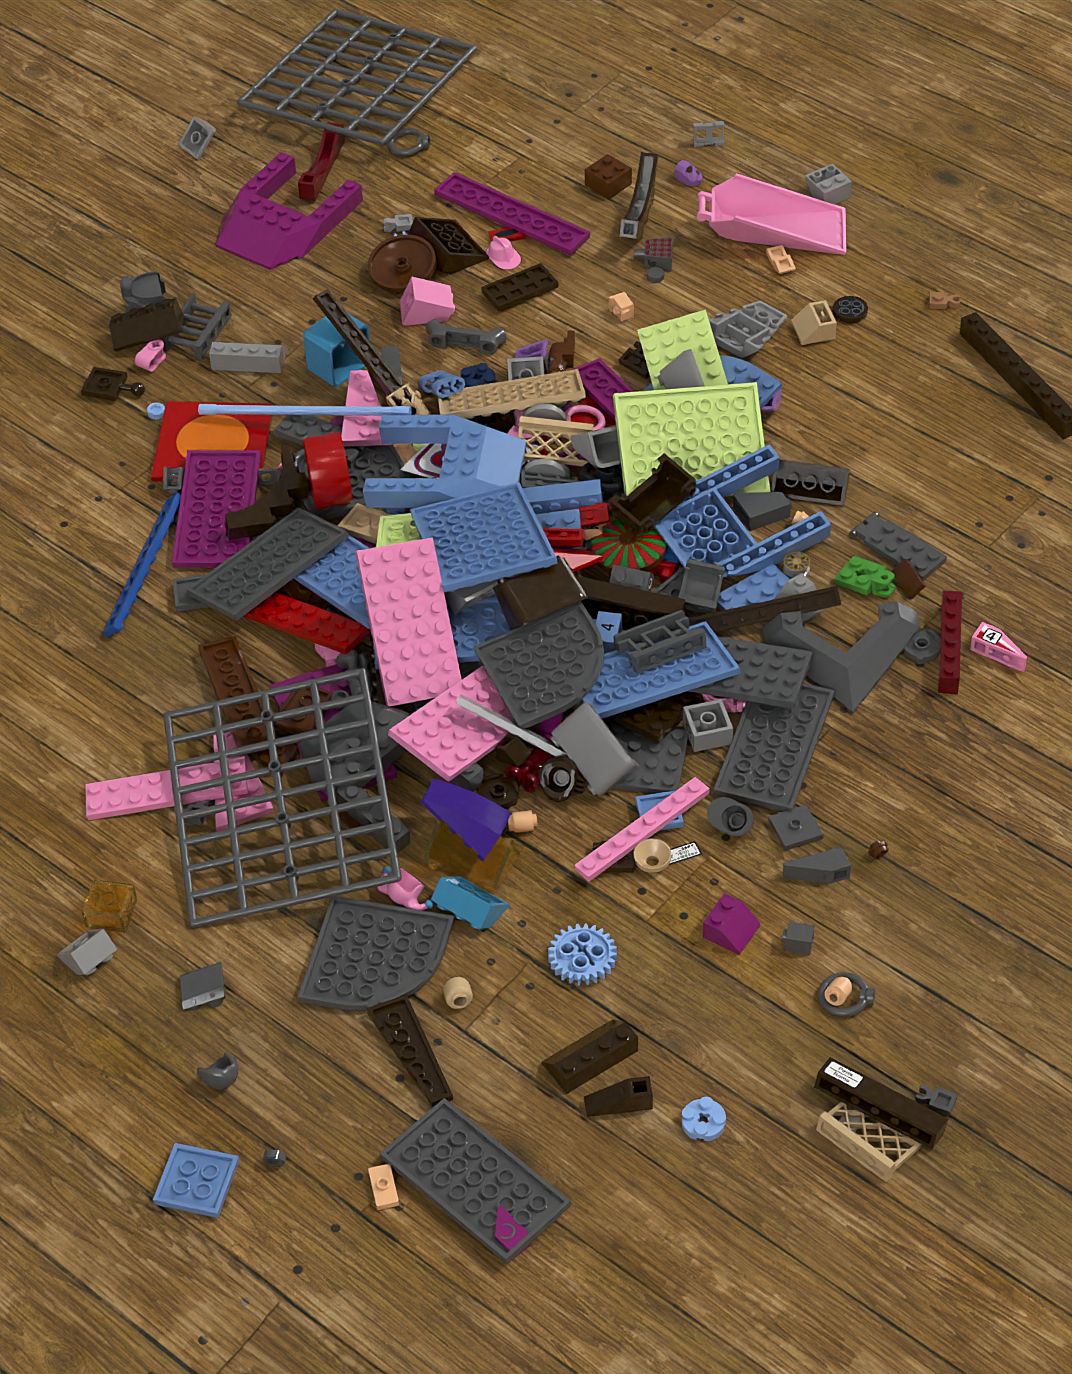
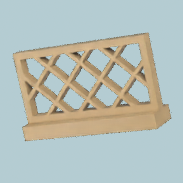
[518,416,594,466]
[816,1102,921,1182]

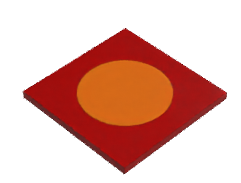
[151,401,273,482]

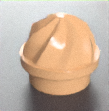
[791,510,809,525]

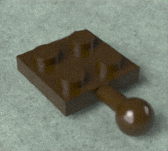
[81,367,145,401]

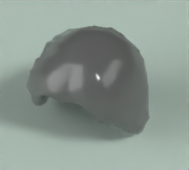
[197,1052,239,1090]

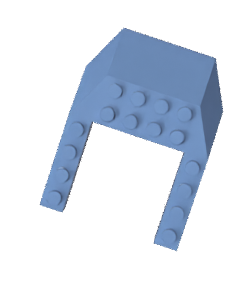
[363,414,526,508]
[654,444,831,577]

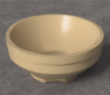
[634,839,671,873]

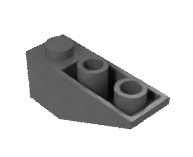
[783,847,851,884]

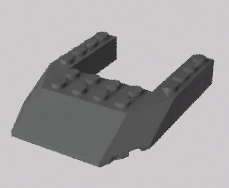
[299,701,483,853]

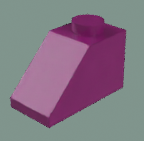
[495,1205,531,1261]

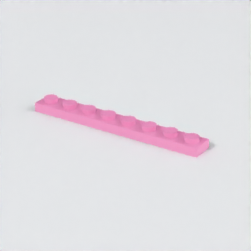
[574,777,709,882]

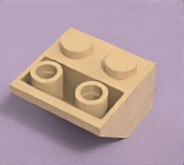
[791,300,837,345]

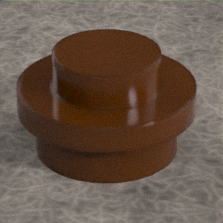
[868,840,889,859]

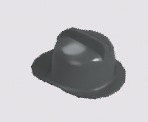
[707,797,754,836]

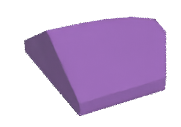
[515,339,548,361]

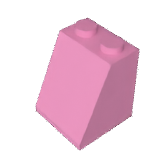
[399,277,455,326]

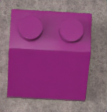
[703,893,760,955]

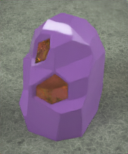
[674,160,703,186]

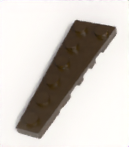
[367,994,453,1107]

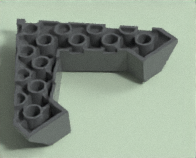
[762,602,920,714]

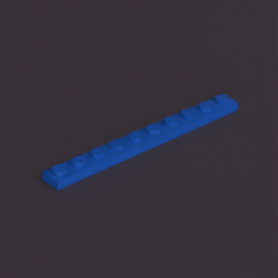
[102,493,181,637]

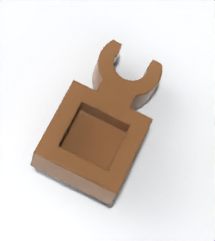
[929,292,960,310]

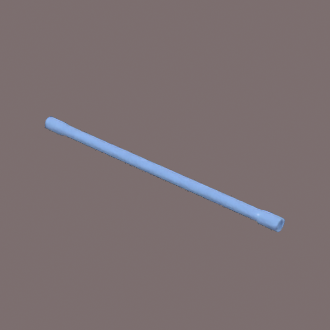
[198,404,411,416]

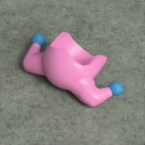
[377,866,434,911]

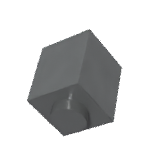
[782,922,815,955]

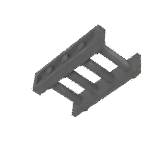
[161,294,232,360]

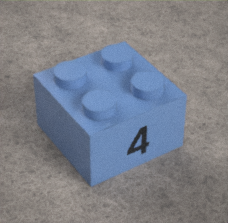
[593,611,622,654]

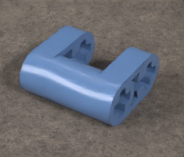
[418,370,465,398]

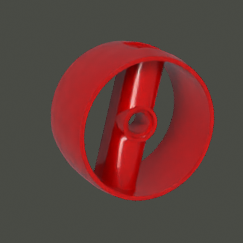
[303,432,353,509]

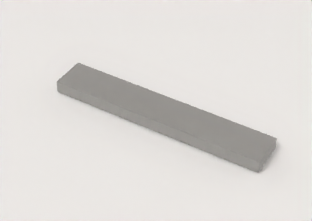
[456,694,566,757]

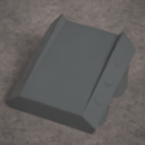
[180,962,225,1010]

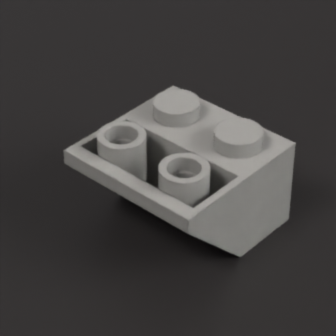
[805,164,852,204]

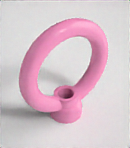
[564,405,605,430]

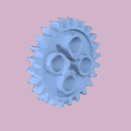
[548,923,617,985]

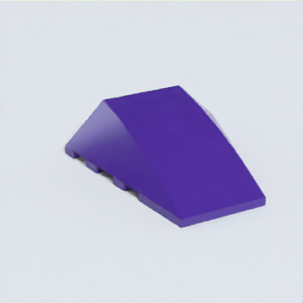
[420,778,511,861]

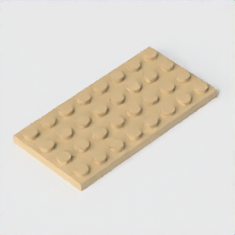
[438,369,586,420]

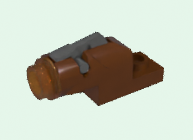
[544,330,575,374]

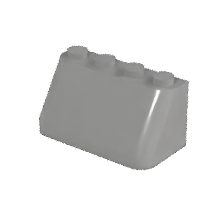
[657,349,705,390]
[570,425,621,468]

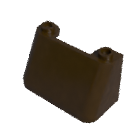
[609,453,696,533]
[493,555,588,630]

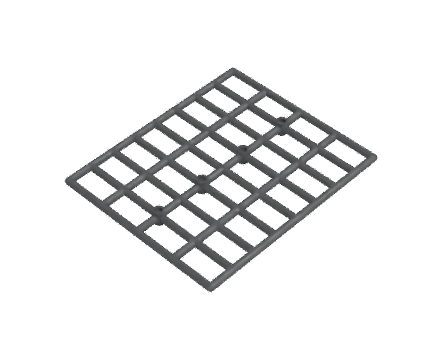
[237,9,477,146]
[163,668,402,928]

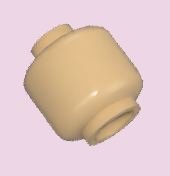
[443,977,473,1009]

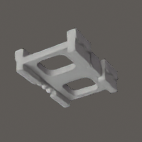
[693,121,725,147]

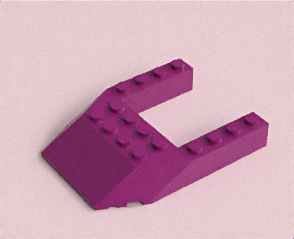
[215,152,363,270]

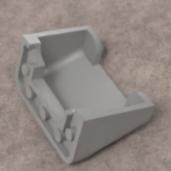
[550,701,639,797]

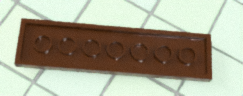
[198,636,278,748]

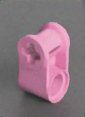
[135,339,166,372]

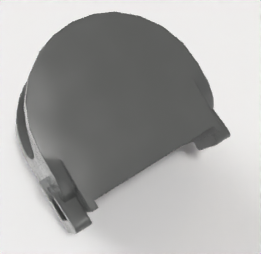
[119,271,166,313]

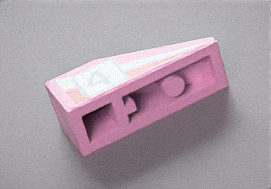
[970,622,1027,672]

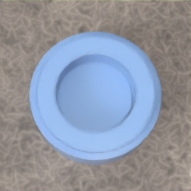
[147,403,165,420]

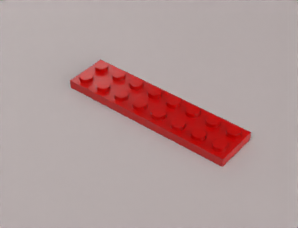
[243,592,370,655]

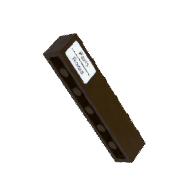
[814,1057,948,1150]

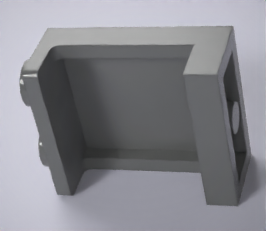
[678,559,725,614]

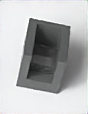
[163,467,185,494]

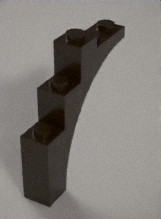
[619,152,659,239]
[225,445,311,540]

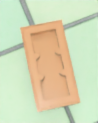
[368,1164,399,1210]

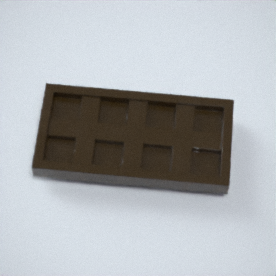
[481,263,559,312]

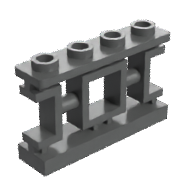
[613,610,707,674]

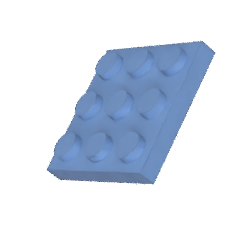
[153,1143,239,1218]

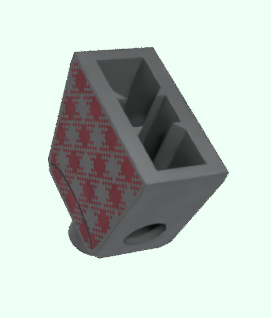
[634,237,673,272]

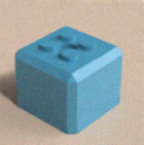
[303,313,370,387]

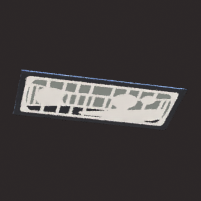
[669,841,702,865]

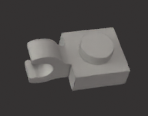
[383,214,413,232]

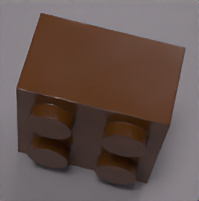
[585,154,632,200]

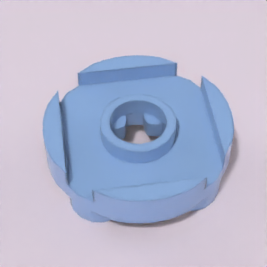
[682,1097,726,1141]

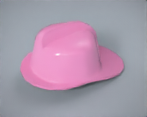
[486,236,521,269]

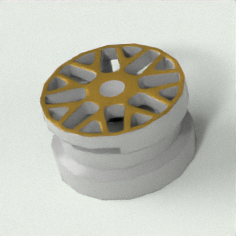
[783,551,810,579]

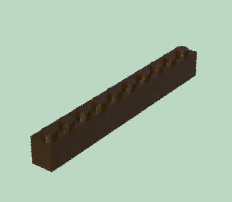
[959,312,1072,440]

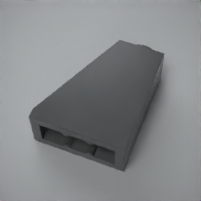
[733,492,792,531]

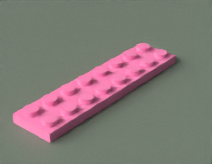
[86,758,248,820]

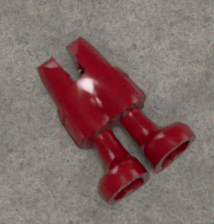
[505,746,555,792]

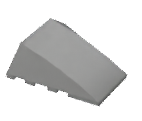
[708,301,788,358]

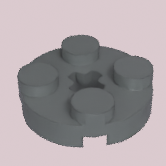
[903,628,941,664]

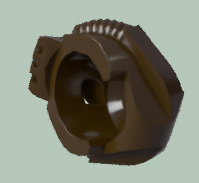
[537,756,587,802]

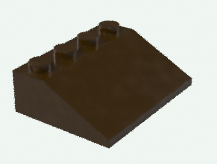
[408,217,489,273]

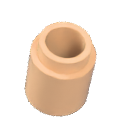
[508,810,538,833]
[825,977,852,1006]

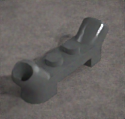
[426,319,507,354]

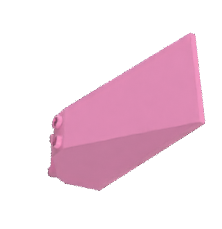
[697,173,846,255]

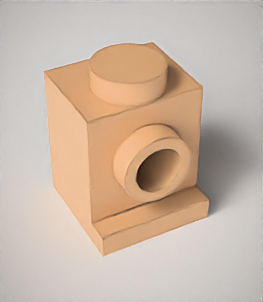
[609,292,634,321]

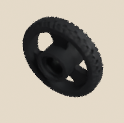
[580,462,624,493]

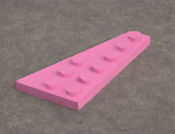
[341,370,392,446]
[214,732,274,832]

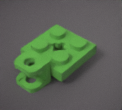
[834,556,896,598]

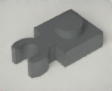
[185,800,212,825]
[915,1085,957,1117]

